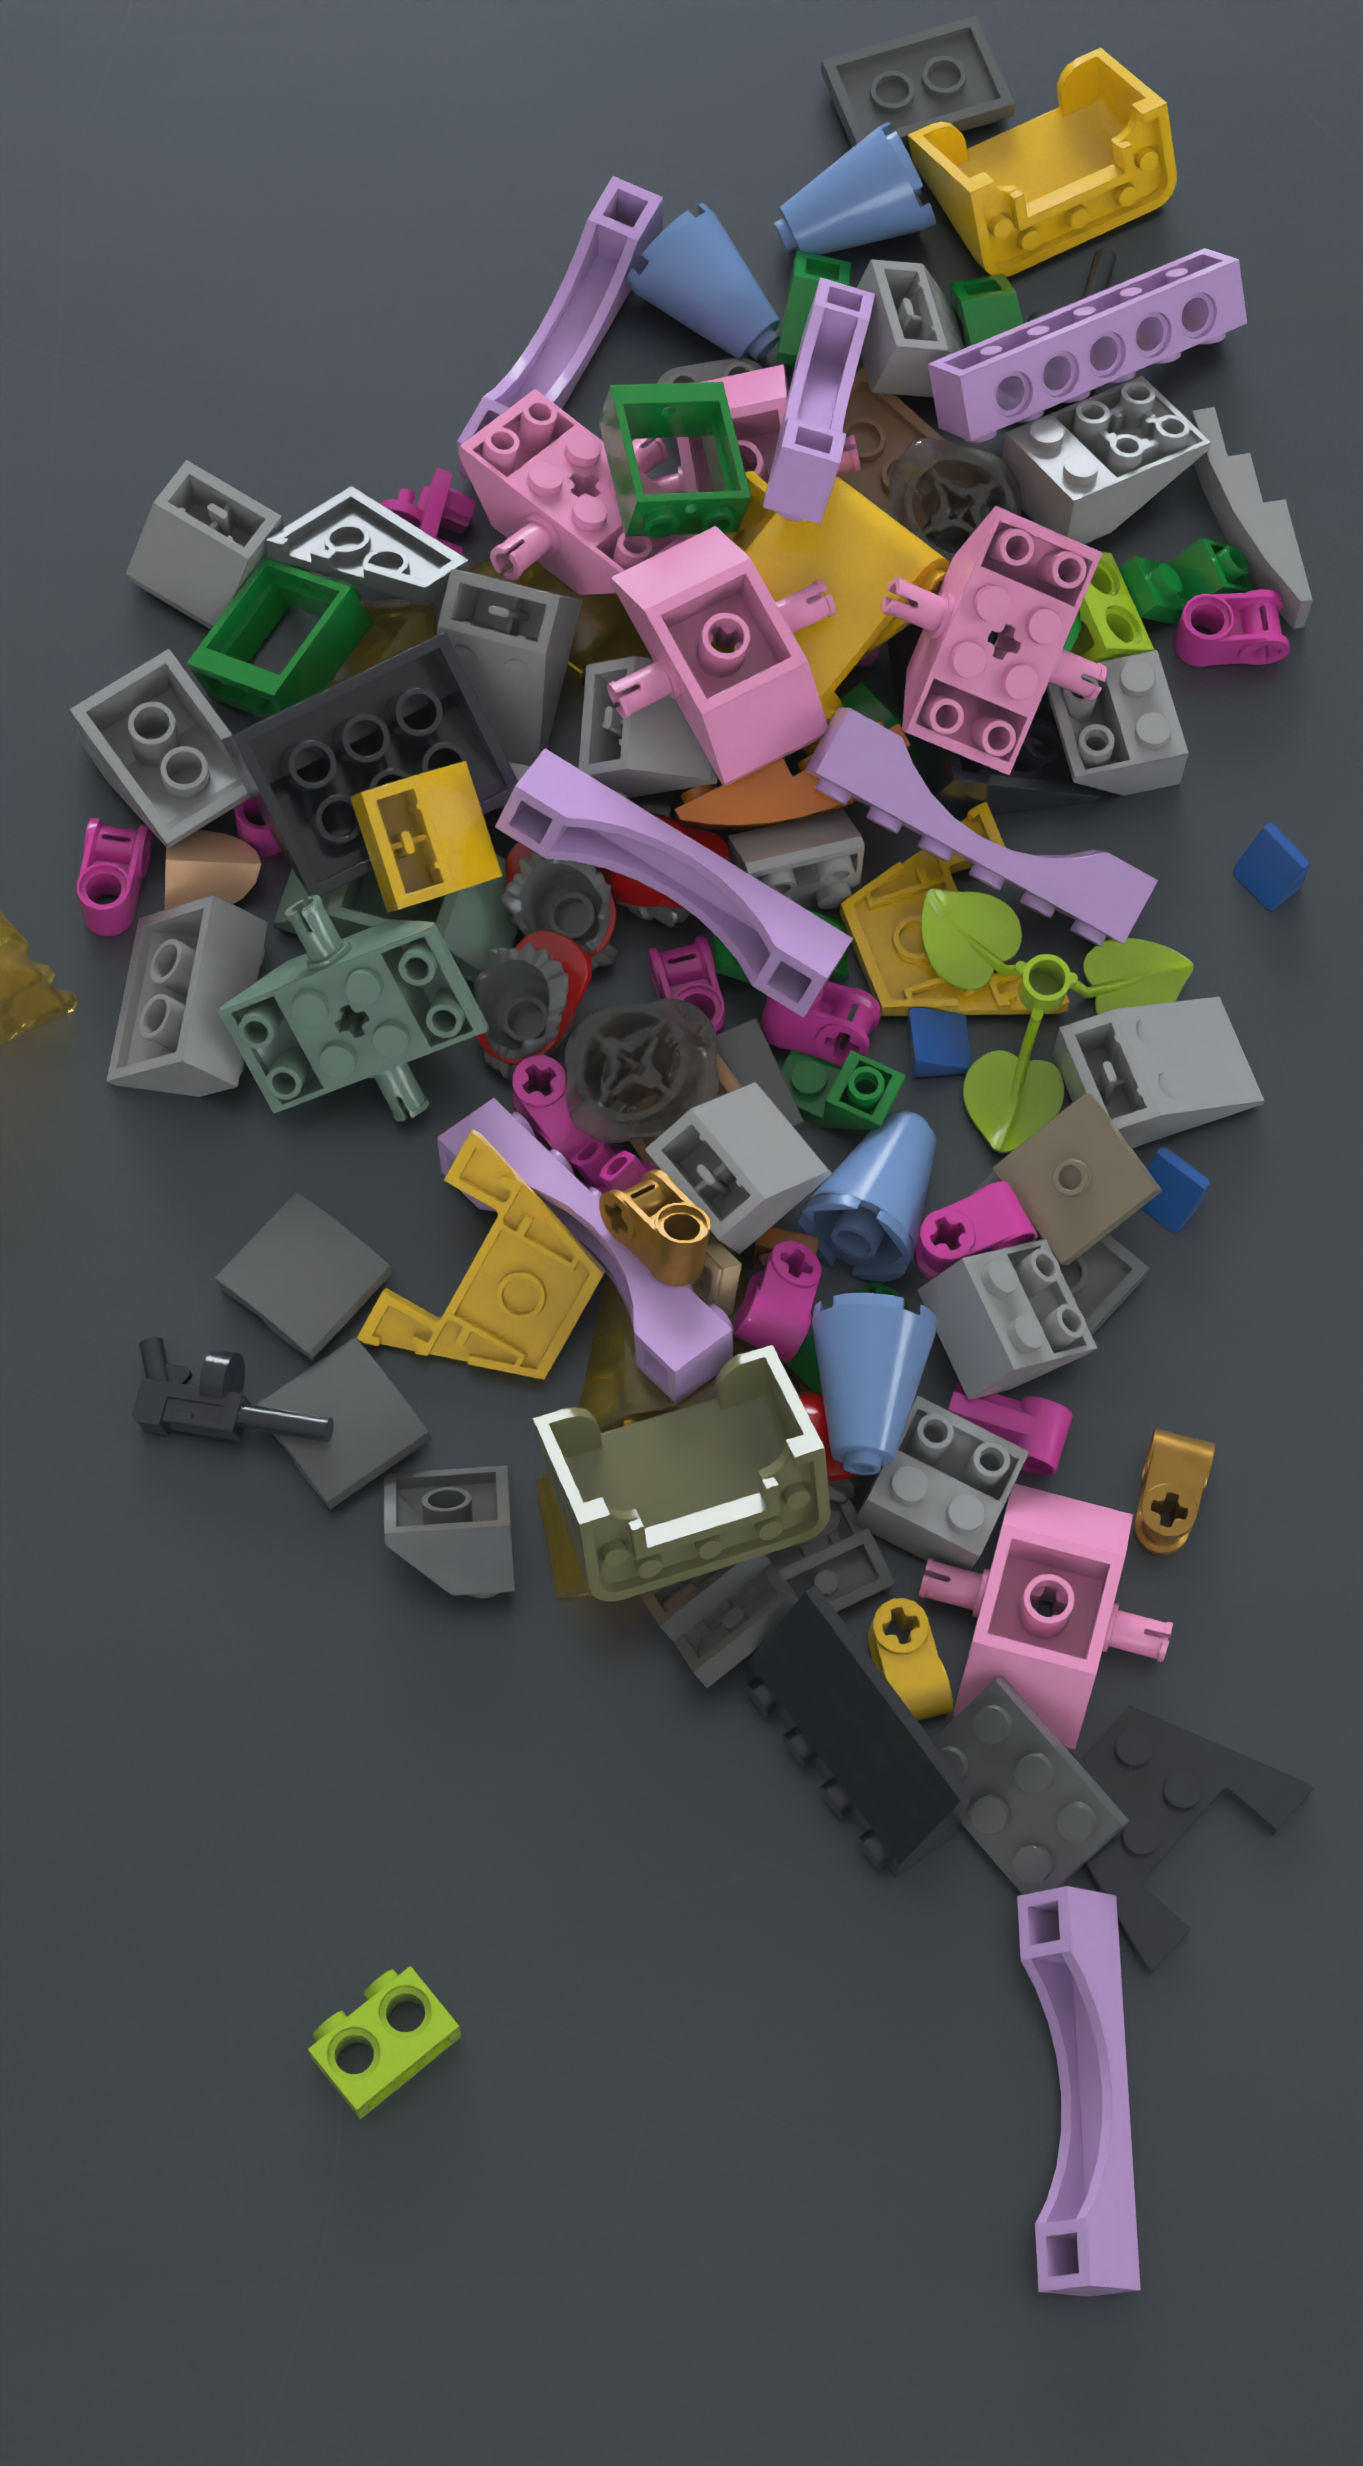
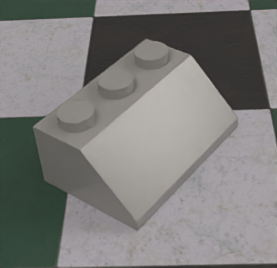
[107,895,268,1097]

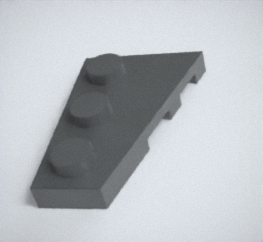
[265,486,470,606]

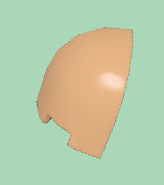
[165,830,261,910]

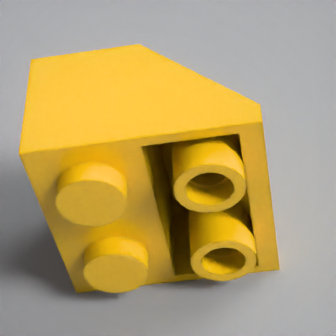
[350,761,502,913]

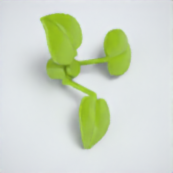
[921,888,1194,1153]

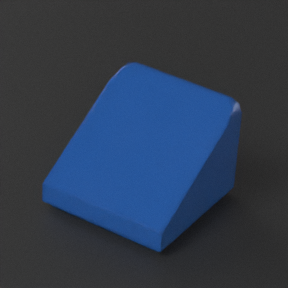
[1233,822,1310,911]
[906,1007,972,1078]
[1141,1146,1210,1233]

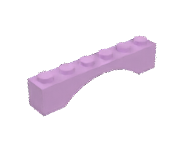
[457,176,663,481]
[763,277,875,524]
[804,707,1158,947]
[495,748,853,1018]
[437,1098,734,1405]
[1017,1886,1141,2297]

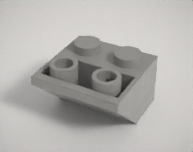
[857,259,965,397]
[126,460,284,629]
[1046,650,1189,796]
[578,656,717,798]
[728,809,865,909]
[645,1082,832,1254]
[917,1239,1097,1400]
[853,1395,1029,1571]

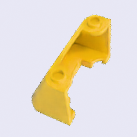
[908,48,1177,277]
[712,476,951,756]

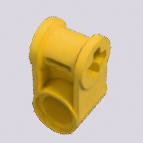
[867,1598,954,1721]

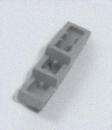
[1190,407,1313,629]

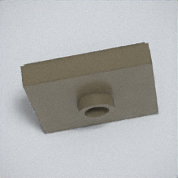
[992,1093,1162,1266]

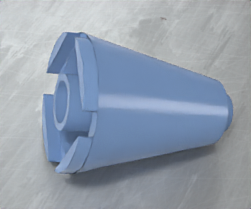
[774,122,936,255]
[626,203,780,361]
[798,1111,937,1282]
[812,1293,937,1475]

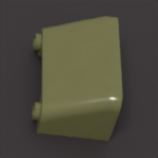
[533,1345,831,1602]

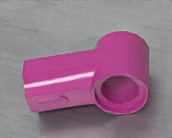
[948,1382,1073,1476]

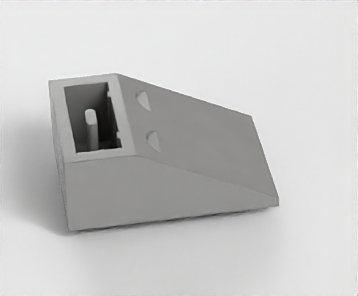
[997,376,1211,544]
[437,568,582,766]
[1053,996,1264,1148]

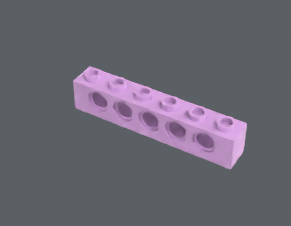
[928,248,1247,443]

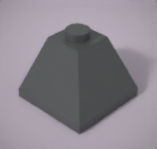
[384,1465,515,1598]

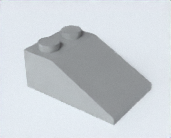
[69,649,250,848]

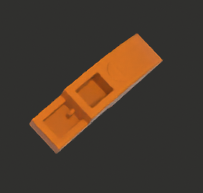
[675,721,910,830]

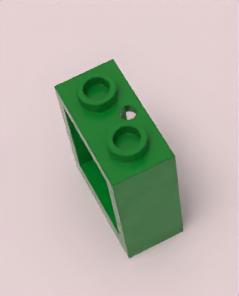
[599,382,751,539]
[186,557,373,718]

